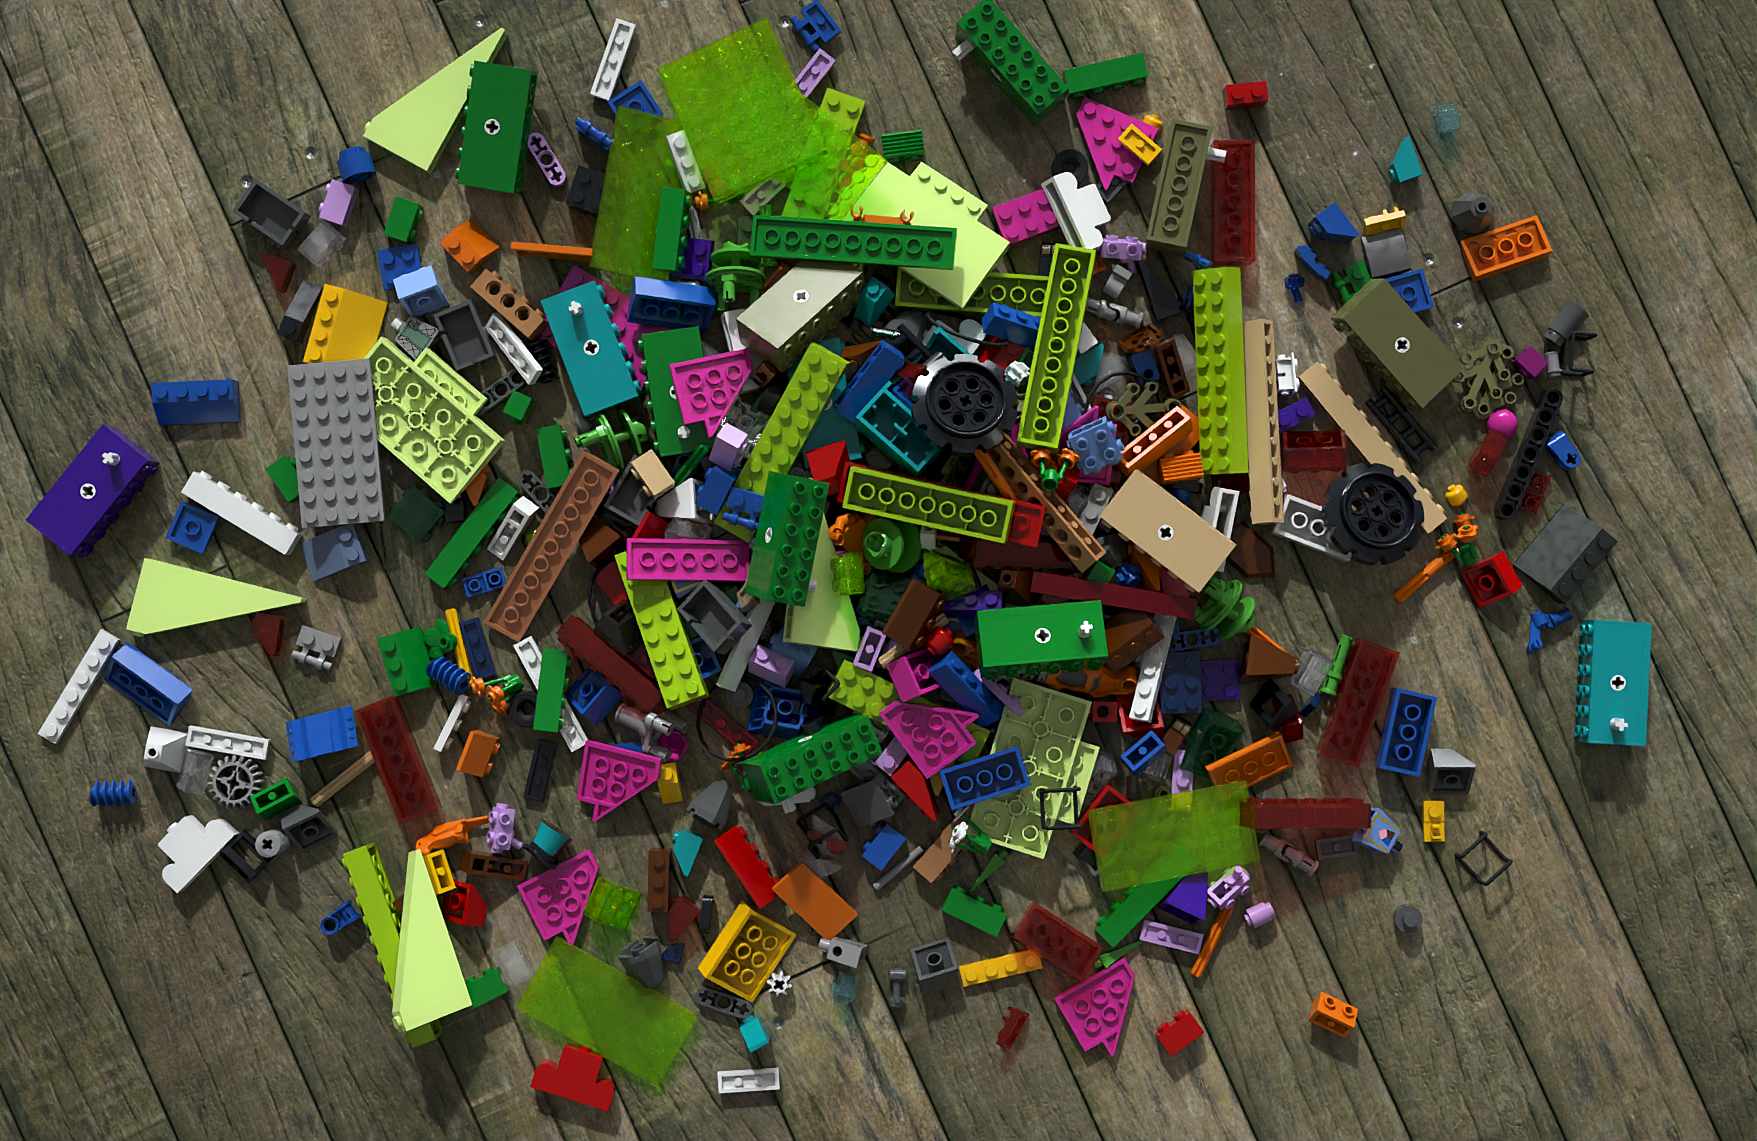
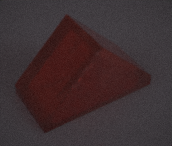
[261,252,296,293]

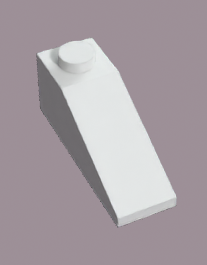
[487,496,539,560]

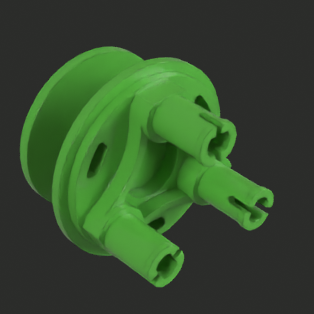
[705,241,766,314]
[573,409,648,470]
[862,517,925,573]
[1194,576,1256,640]

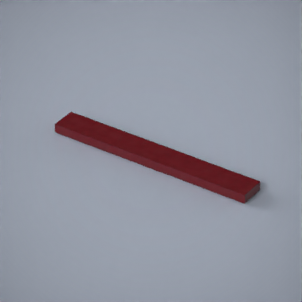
[1030,571,1198,620]
[622,639,760,755]

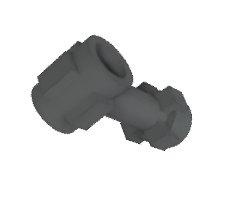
[888,968,906,1007]

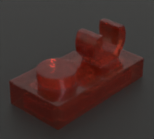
[996,1006,1030,1049]

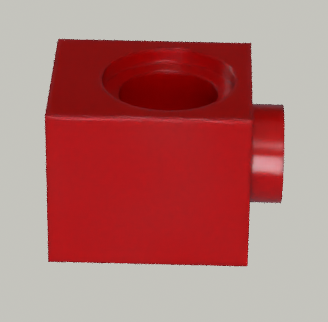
[1088,701,1117,722]

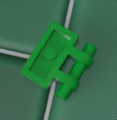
[1331,260,1371,305]

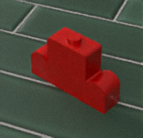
[530,1043,616,1111]

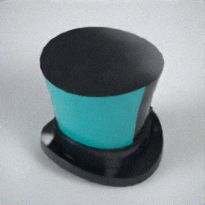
[523,819,573,870]

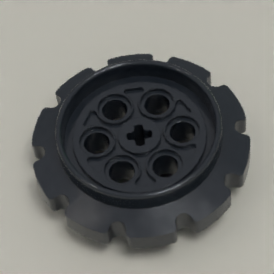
[911,354,1018,457]
[1322,463,1424,566]

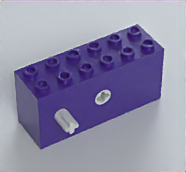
[26,424,159,557]

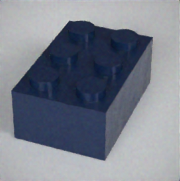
[1158,651,1202,714]

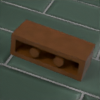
[647,848,671,912]

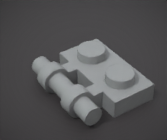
[291,625,342,671]

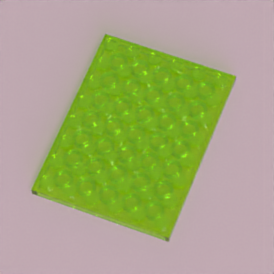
[657,17,828,205]

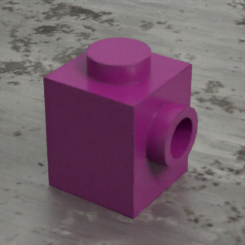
[1512,346,1549,379]

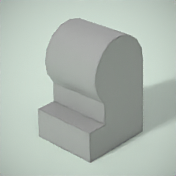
[1102,264,1132,299]

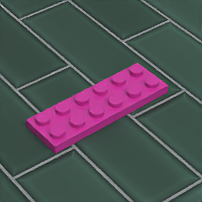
[626,538,750,582]

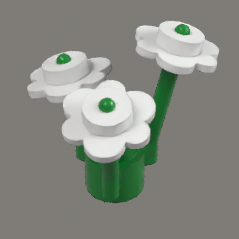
[948,805,992,855]

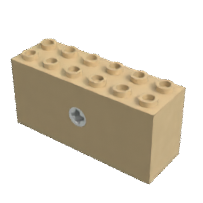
[1100,469,1237,593]

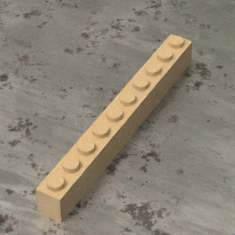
[1243,319,1284,525]
[1297,362,1447,535]

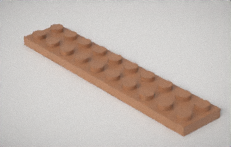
[483,450,619,642]

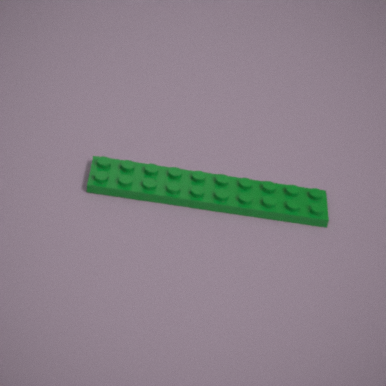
[749,215,957,270]

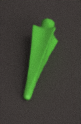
[969,848,1008,893]
[1092,939,1144,969]

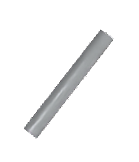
[873,846,924,891]

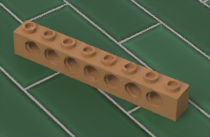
[988,434,1107,573]

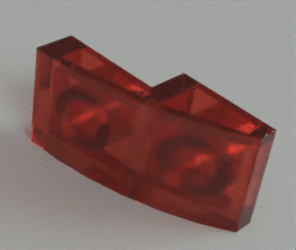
[1519,469,1551,515]
[807,829,847,854]

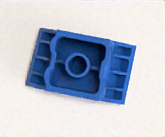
[747,685,820,740]
[286,706,358,763]

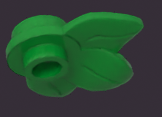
[423,619,457,659]

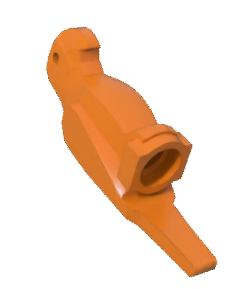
[415,816,489,856]

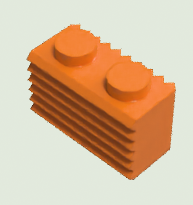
[1157,450,1204,485]

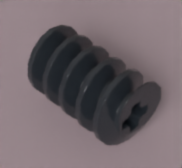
[526,339,561,384]

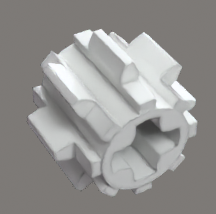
[1004,361,1030,387]
[767,970,792,997]

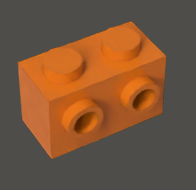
[1308,991,1358,1038]

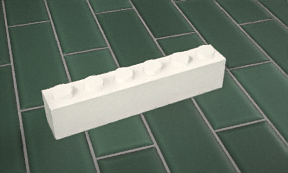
[181,471,302,555]

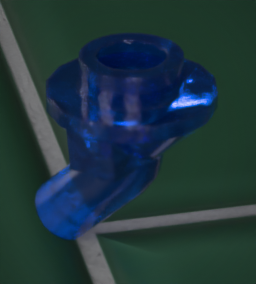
[1284,273,1304,303]

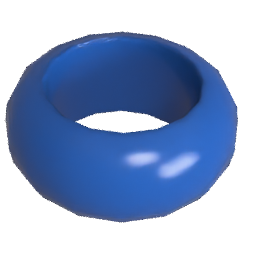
[821,793,840,811]

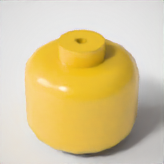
[1143,114,1163,135]
[1445,485,1468,506]

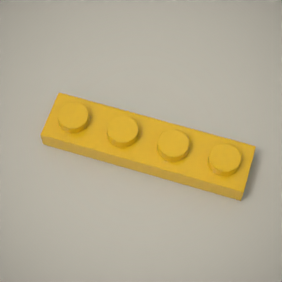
[959,947,1043,987]

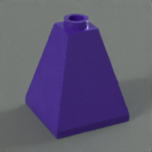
[1157,864,1208,925]

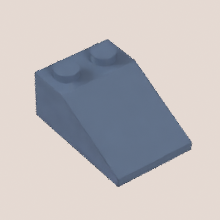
[300,524,371,582]

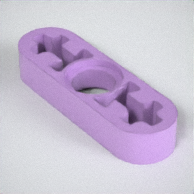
[528,133,567,187]

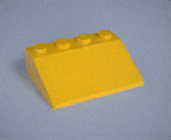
[303,284,388,364]
[698,900,797,1003]

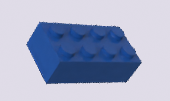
[1375,688,1437,777]
[939,745,1032,810]

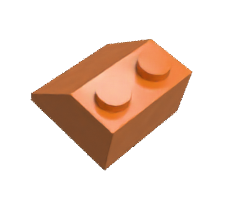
[440,218,501,275]
[456,730,501,777]

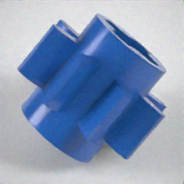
[1116,563,1142,588]

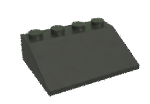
[1512,503,1618,604]

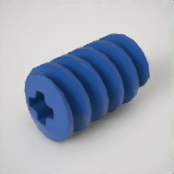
[426,656,471,696]
[90,780,137,806]

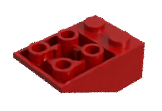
[891,757,939,821]

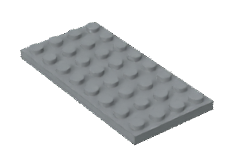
[287,358,385,528]

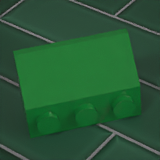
[377,627,438,697]

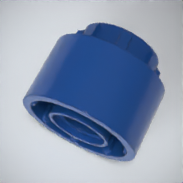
[336,146,376,184]

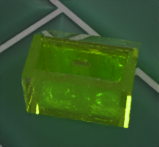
[922,548,975,595]
[830,552,865,596]
[583,876,642,930]

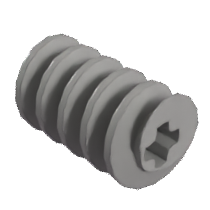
[255,828,291,858]

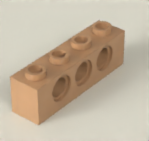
[470,269,549,342]

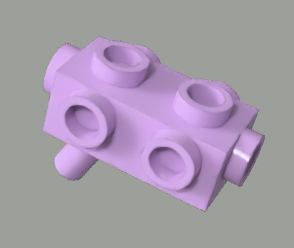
[1096,235,1146,273]
[486,803,523,853]
[1207,864,1251,910]

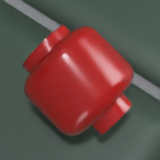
[924,626,954,656]

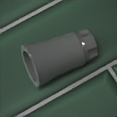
[1544,300,1589,348]

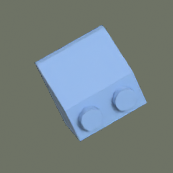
[393,265,449,318]

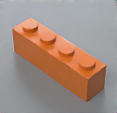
[1117,406,1193,478]

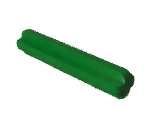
[673,443,710,489]

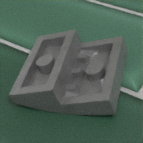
[1361,228,1411,279]

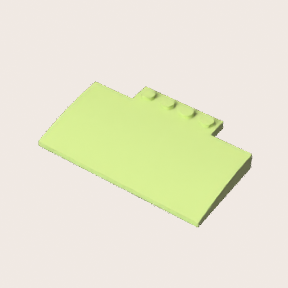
[830,155,1010,310]
[364,337,505,504]
[966,678,1100,859]

